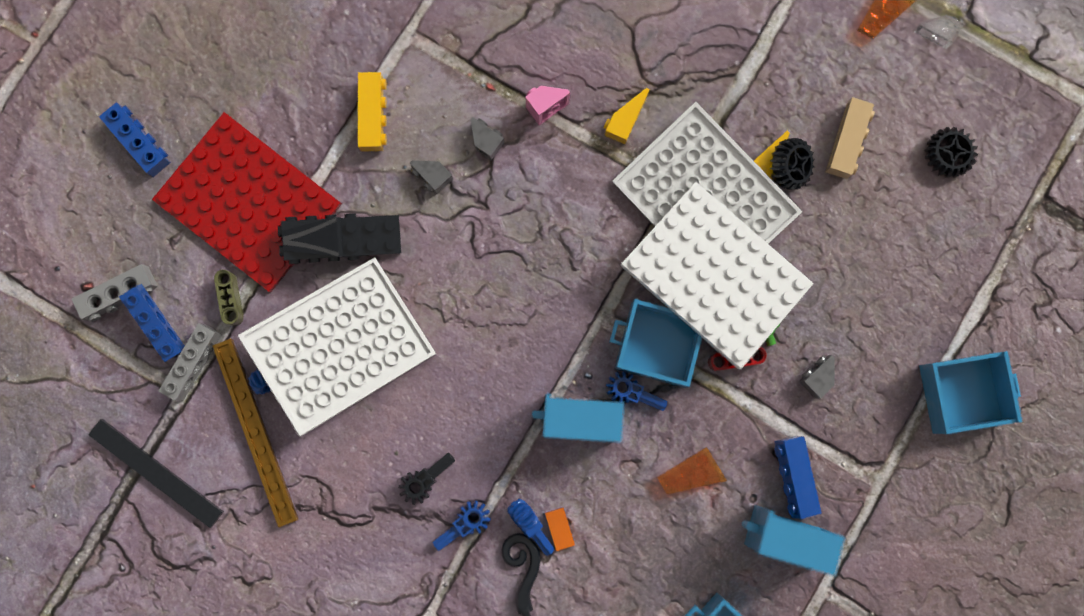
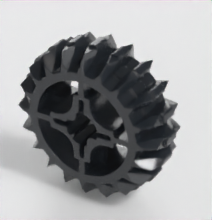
[924,127,978,178]
[770,138,815,190]

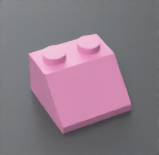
[525,86,570,125]

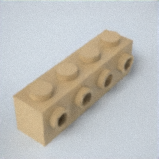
[825,97,875,179]

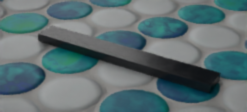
[88,419,224,528]

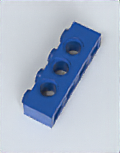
[119,284,185,362]

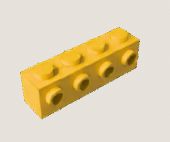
[358,72,387,151]

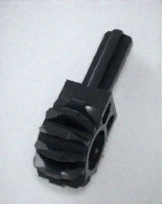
[398,453,455,505]

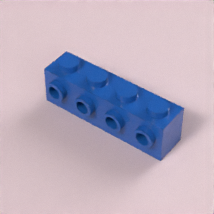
[99,102,171,177]
[774,436,822,519]

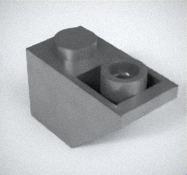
[471,117,504,161]
[410,160,454,194]
[800,355,835,399]

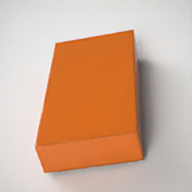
[545,507,575,551]

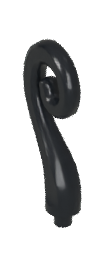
[501,533,541,616]

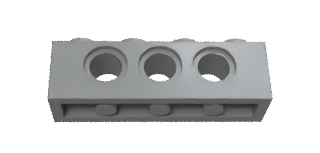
[72,264,158,322]
[158,323,222,401]

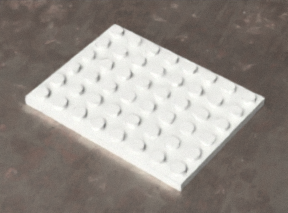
[612,102,802,244]
[620,182,814,370]
[238,258,436,437]

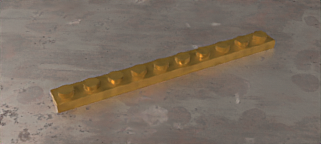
[212,339,299,528]

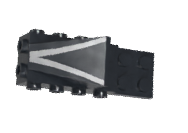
[278,213,401,264]

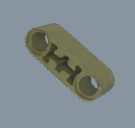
[214,269,244,326]

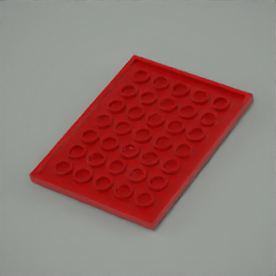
[152,112,342,293]

